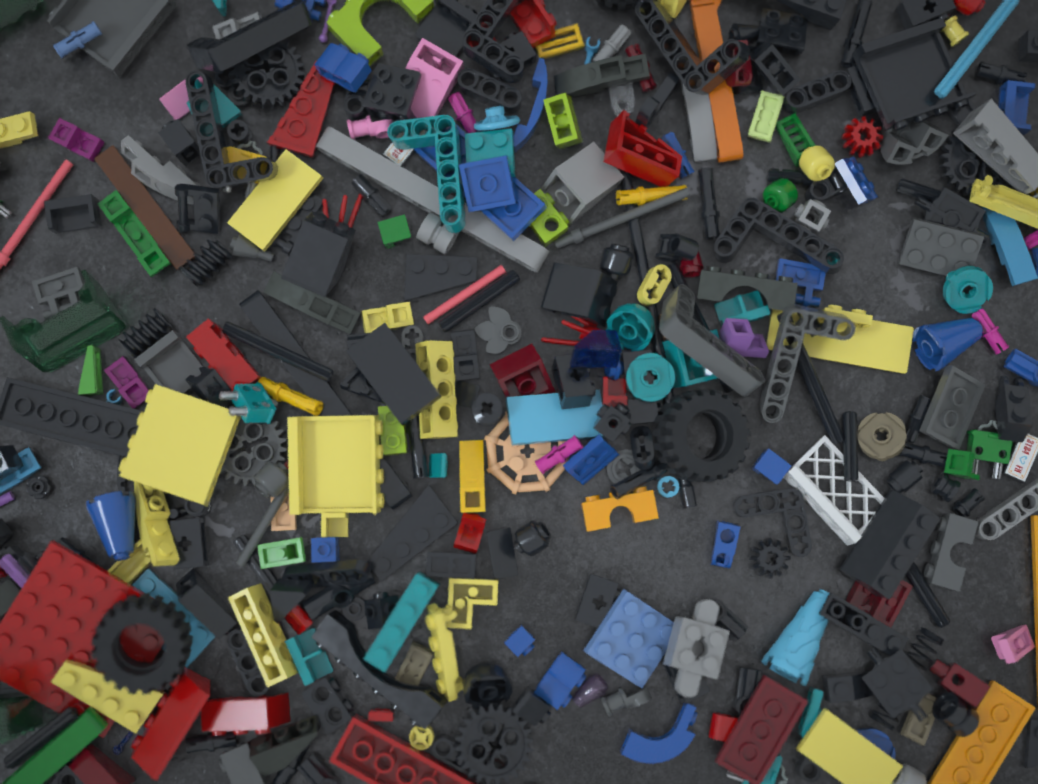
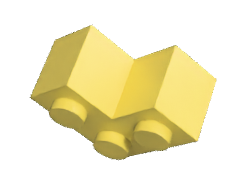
[447,578,499,629]

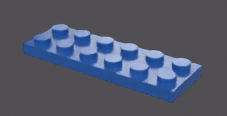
[414,126,547,242]

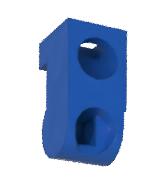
[711,520,740,569]

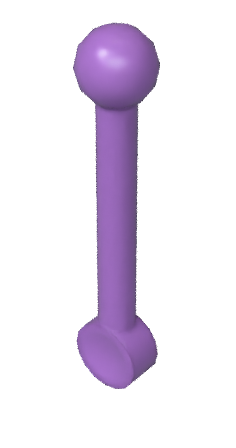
[319,0,337,43]

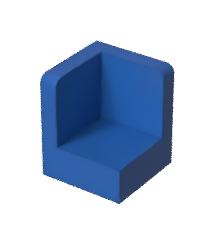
[751,448,792,484]

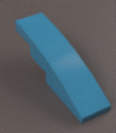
[979,205,1038,286]

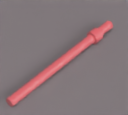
[0,159,73,269]

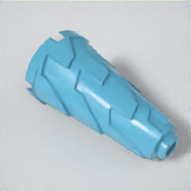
[761,589,829,686]

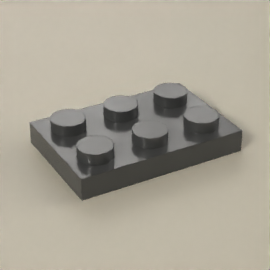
[898,217,984,276]
[919,365,986,450]

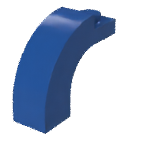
[620,703,698,763]

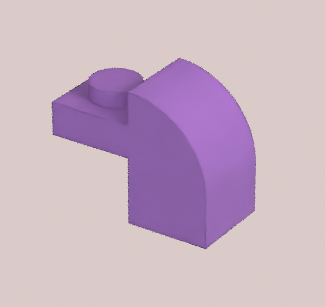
[719,318,769,358]

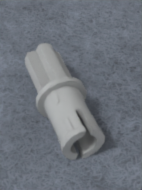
[592,25,631,62]

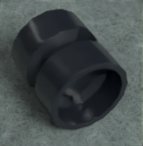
[932,692,979,737]

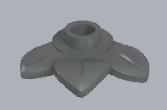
[474,307,522,354]

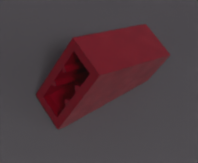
[69,743,136,784]

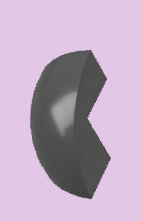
[880,120,948,164]

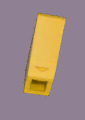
[459,440,486,513]

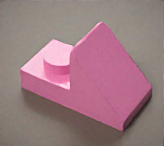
[991,624,1035,664]

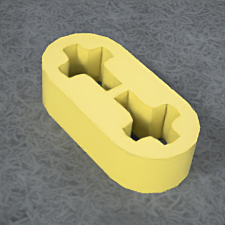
[637,264,672,306]

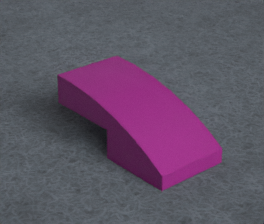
[48,118,105,162]
[104,355,149,409]

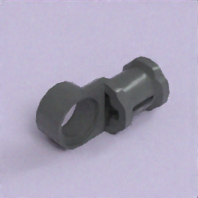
[600,687,652,717]

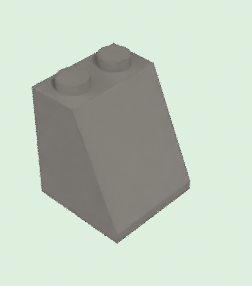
[541,142,624,226]

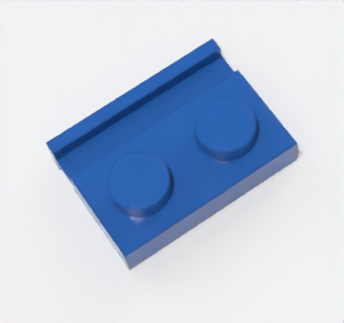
[563,434,619,485]

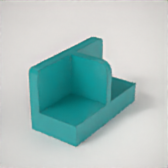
[714,291,771,327]
[285,628,334,686]

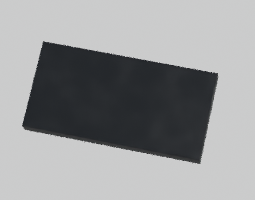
[346,323,441,426]

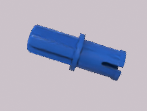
[661,132,695,179]

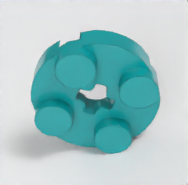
[943,266,993,314]
[626,353,675,402]

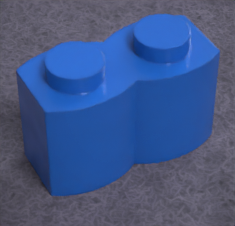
[314,43,372,93]
[534,651,586,710]

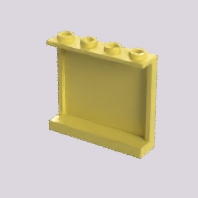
[119,384,241,507]
[288,415,385,515]

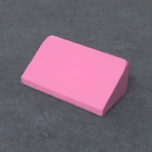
[159,77,204,120]

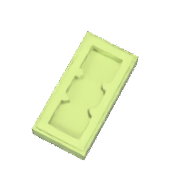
[748,91,784,143]

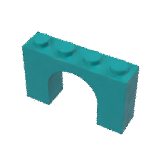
[364,571,441,672]

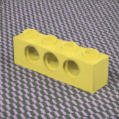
[415,340,458,439]
[228,583,299,687]

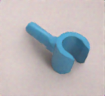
[585,37,600,64]
[106,389,122,405]

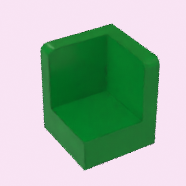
[378,214,411,249]
[944,449,980,480]

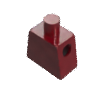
[929,658,990,707]

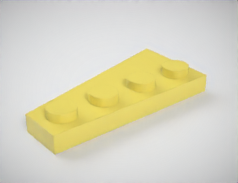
[51,659,164,734]

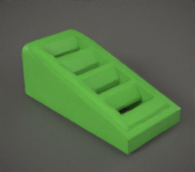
[78,345,103,396]

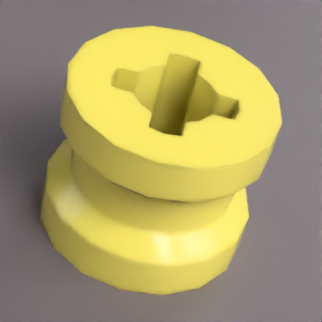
[409,725,434,750]

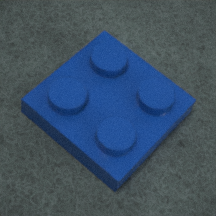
[459,155,517,212]

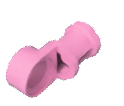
[347,115,394,140]

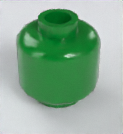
[762,178,798,213]

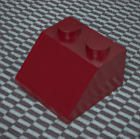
[489,344,556,398]

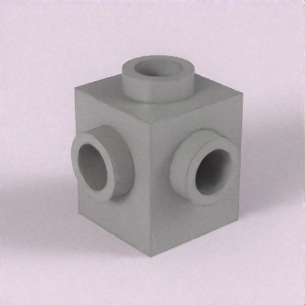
[793,199,831,234]

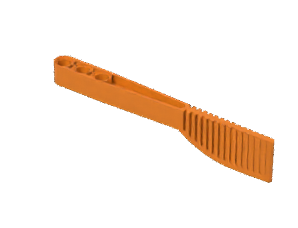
[689,0,743,163]

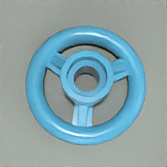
[474,106,520,131]

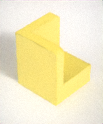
[321,513,349,537]

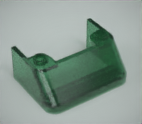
[0,270,126,372]

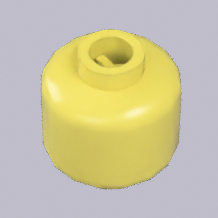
[799,146,835,181]

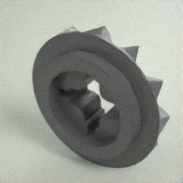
[606,449,643,484]

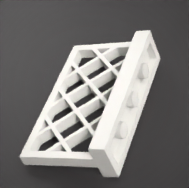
[783,435,885,546]

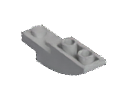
[121,135,201,205]

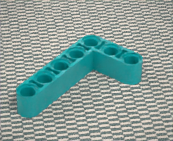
[387,115,466,233]

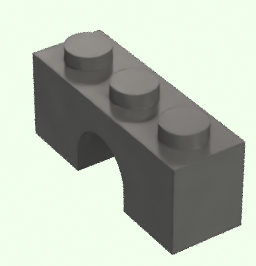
[924,513,979,592]

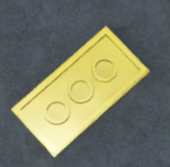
[227,149,323,252]
[796,708,903,784]

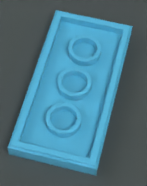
[505,390,605,446]

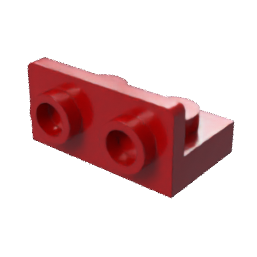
[509,0,557,48]

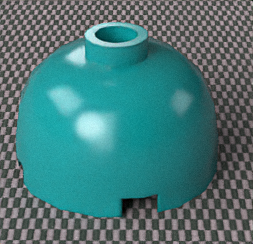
[606,303,655,352]

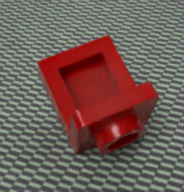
[453,513,486,554]

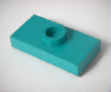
[797,687,824,737]

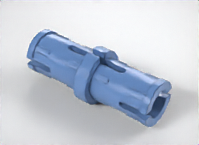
[53,21,102,58]

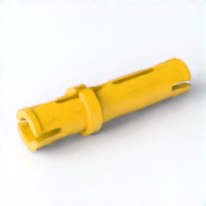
[616,185,687,206]
[258,377,323,416]

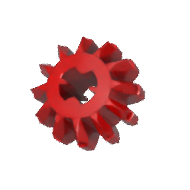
[841,117,883,158]

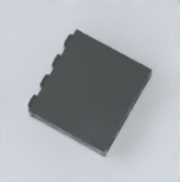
[47,0,177,77]

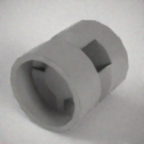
[416,212,459,255]

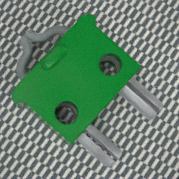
[966,420,1012,479]

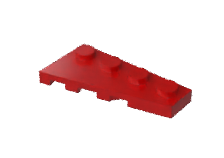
[267,61,335,158]

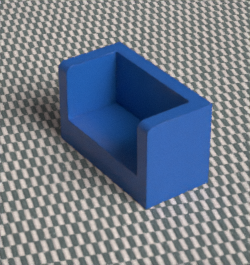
[998,80,1035,136]

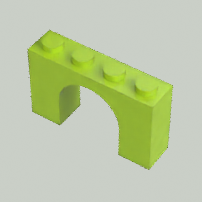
[326,0,435,66]

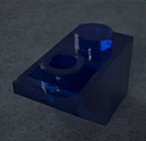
[570,330,622,368]

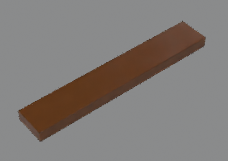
[94,145,195,271]

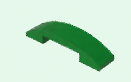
[98,190,171,277]

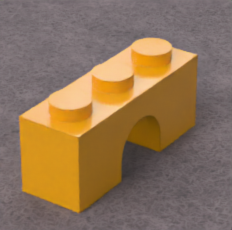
[581,486,659,532]

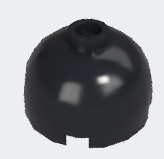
[463,662,512,710]

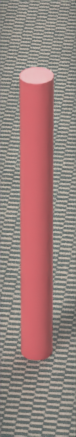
[423,265,506,325]

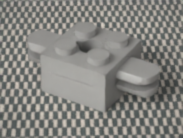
[663,600,730,697]

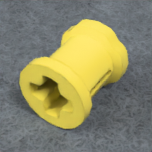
[940,15,969,47]

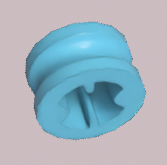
[657,476,679,498]

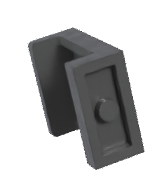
[134,330,204,395]

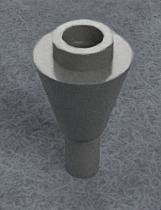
[229,234,274,262]

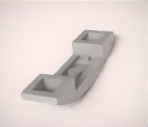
[680,78,717,163]

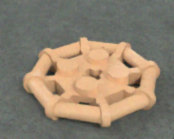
[484,411,569,495]

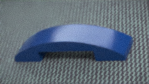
[514,57,547,153]

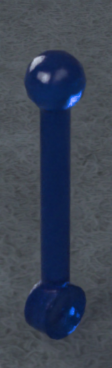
[113,717,148,755]

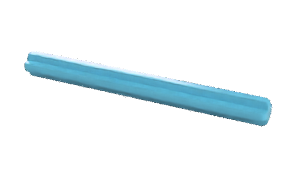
[934,0,1019,99]

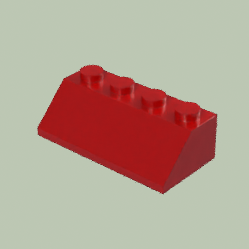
[131,667,210,780]

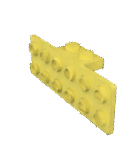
[766,305,914,374]

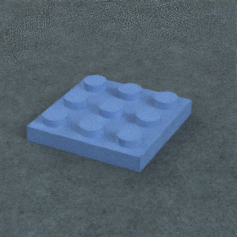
[583,589,674,688]

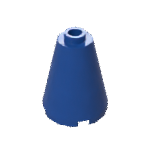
[912,318,983,371]
[86,491,136,561]

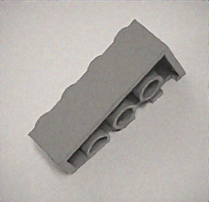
[953,99,1038,194]

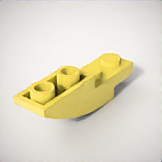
[0,111,38,148]
[134,481,180,566]

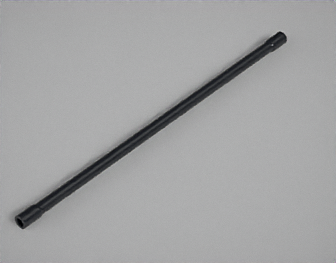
[618,168,697,509]

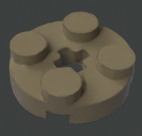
[858,412,907,462]

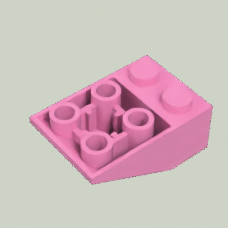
[405,38,464,118]

